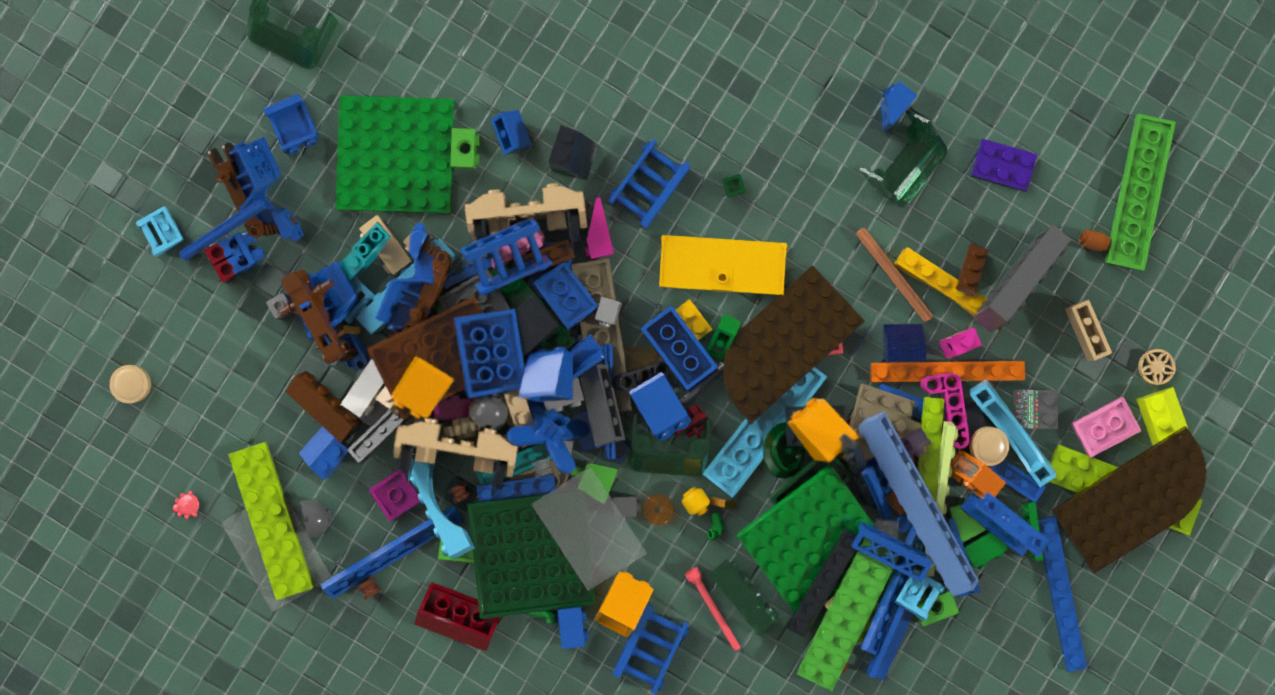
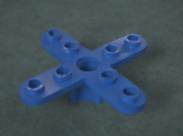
[507,399,589,474]

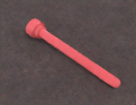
[685,567,740,651]

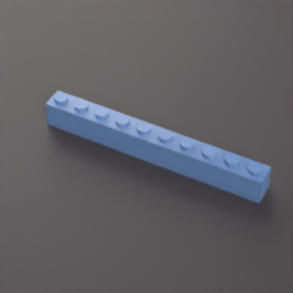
[858,411,979,596]

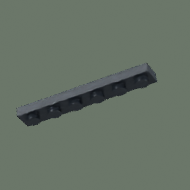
[839,433,877,509]
[787,528,863,637]

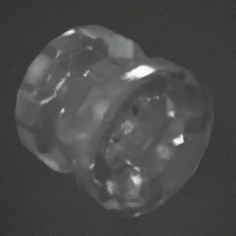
[531,457,554,478]

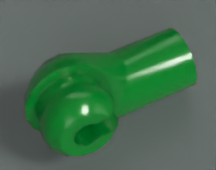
[707,511,724,540]
[529,610,557,624]

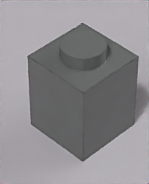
[613,496,641,517]

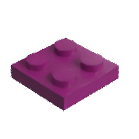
[369,469,421,522]

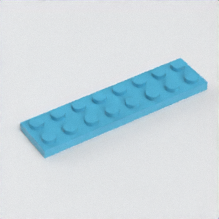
[702,367,827,498]

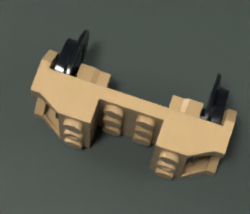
[465,183,587,259]
[394,418,518,496]

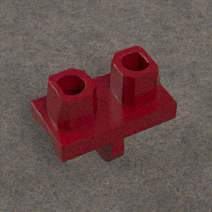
[676,404,707,439]

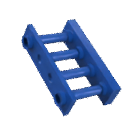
[608,139,691,230]
[460,217,552,296]
[960,492,1050,557]
[613,602,690,695]

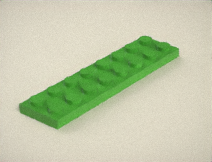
[1105,114,1176,271]
[796,537,900,691]

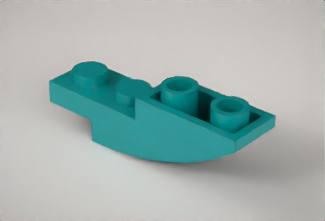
[340,222,391,282]

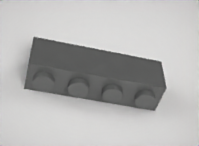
[579,364,625,446]

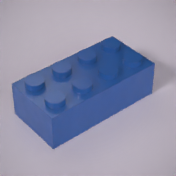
[640,305,718,390]

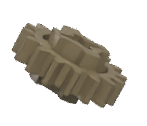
[443,416,486,440]

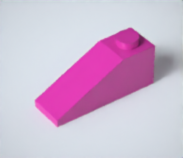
[584,197,614,260]

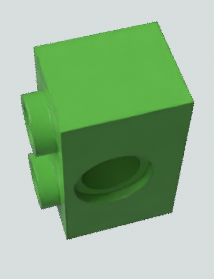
[451,128,480,170]
[916,588,959,627]

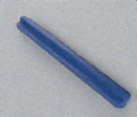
[862,466,892,520]

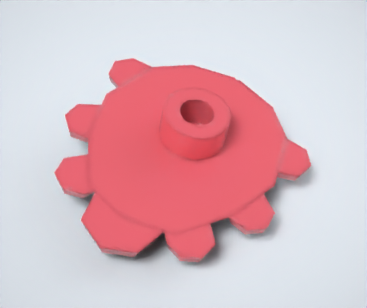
[173,491,199,519]

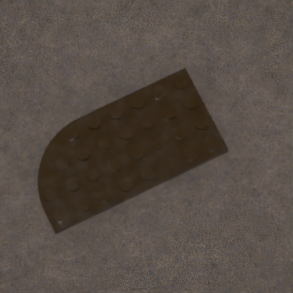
[723,265,865,424]
[1051,426,1206,574]

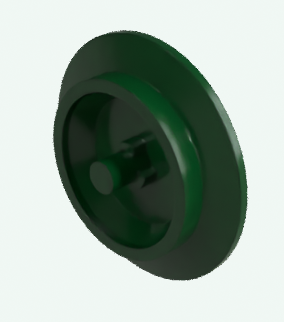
[763,422,805,478]

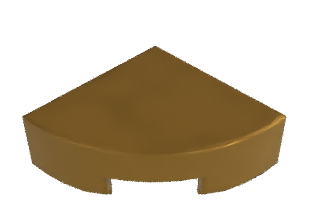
[335,324,361,335]
[710,497,737,509]

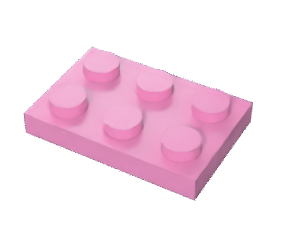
[1071,397,1141,458]

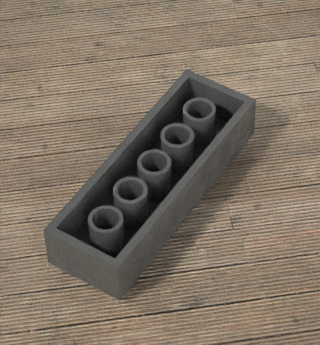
[973,224,1071,332]

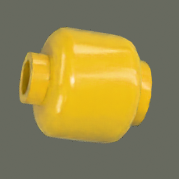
[681,487,710,516]

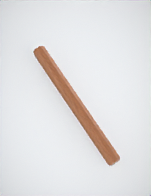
[856,227,933,322]

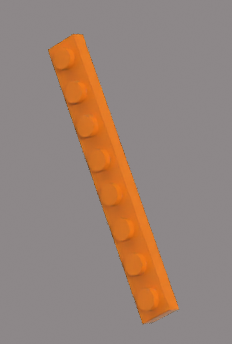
[870,361,1025,382]

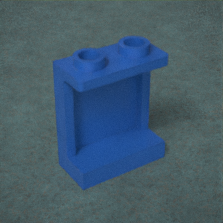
[263,94,320,155]

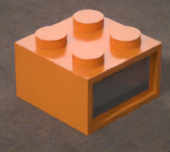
[950,450,1006,499]

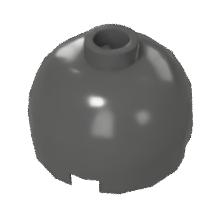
[468,393,508,430]
[300,499,332,539]

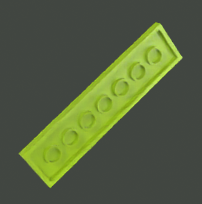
[228,442,314,601]
[1049,444,1203,536]

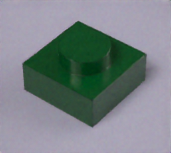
[722,174,746,198]

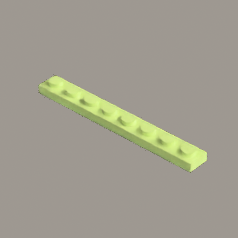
[923,421,958,577]

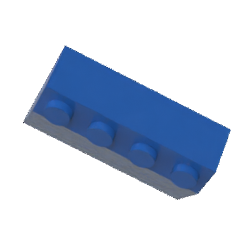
[453,309,525,398]

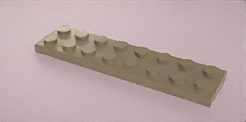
[571,258,633,412]

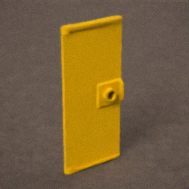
[659,235,787,295]

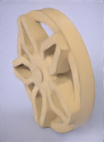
[1138,349,1176,385]

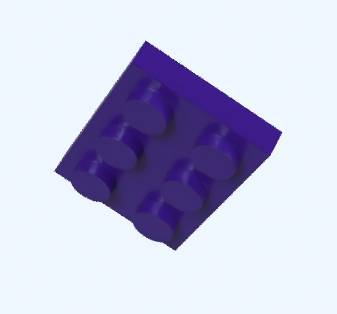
[971,139,1038,192]

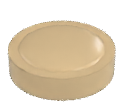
[110,365,151,403]
[969,426,1009,466]

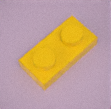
[675,299,713,340]

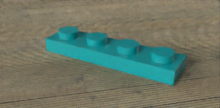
[475,443,552,485]

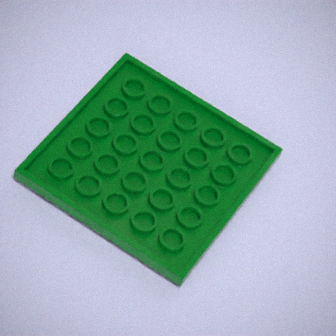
[335,95,455,214]
[736,464,876,613]

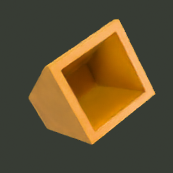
[390,356,454,419]
[788,398,858,462]
[593,571,654,638]

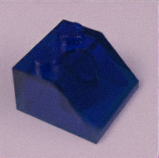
[883,324,926,363]

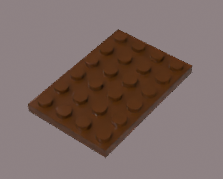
[367,297,483,420]

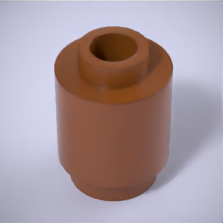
[1079,229,1110,252]

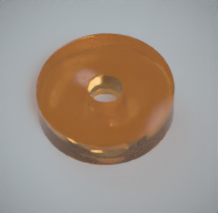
[643,494,674,525]

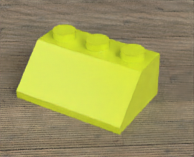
[1136,387,1188,445]

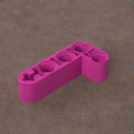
[920,373,969,449]

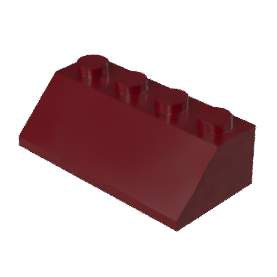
[414,582,500,652]

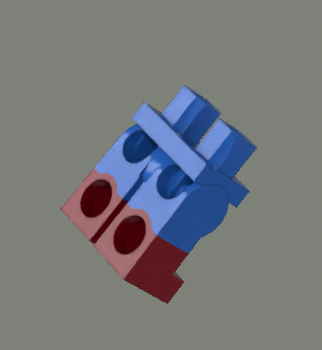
[204,232,266,284]

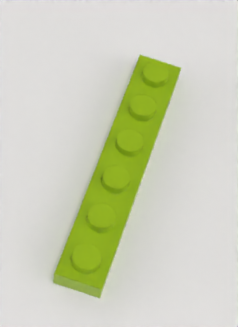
[917,397,945,501]

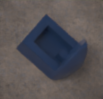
[612,437,632,465]

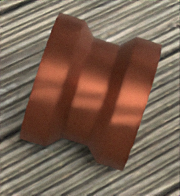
[448,482,471,504]
[357,576,382,600]

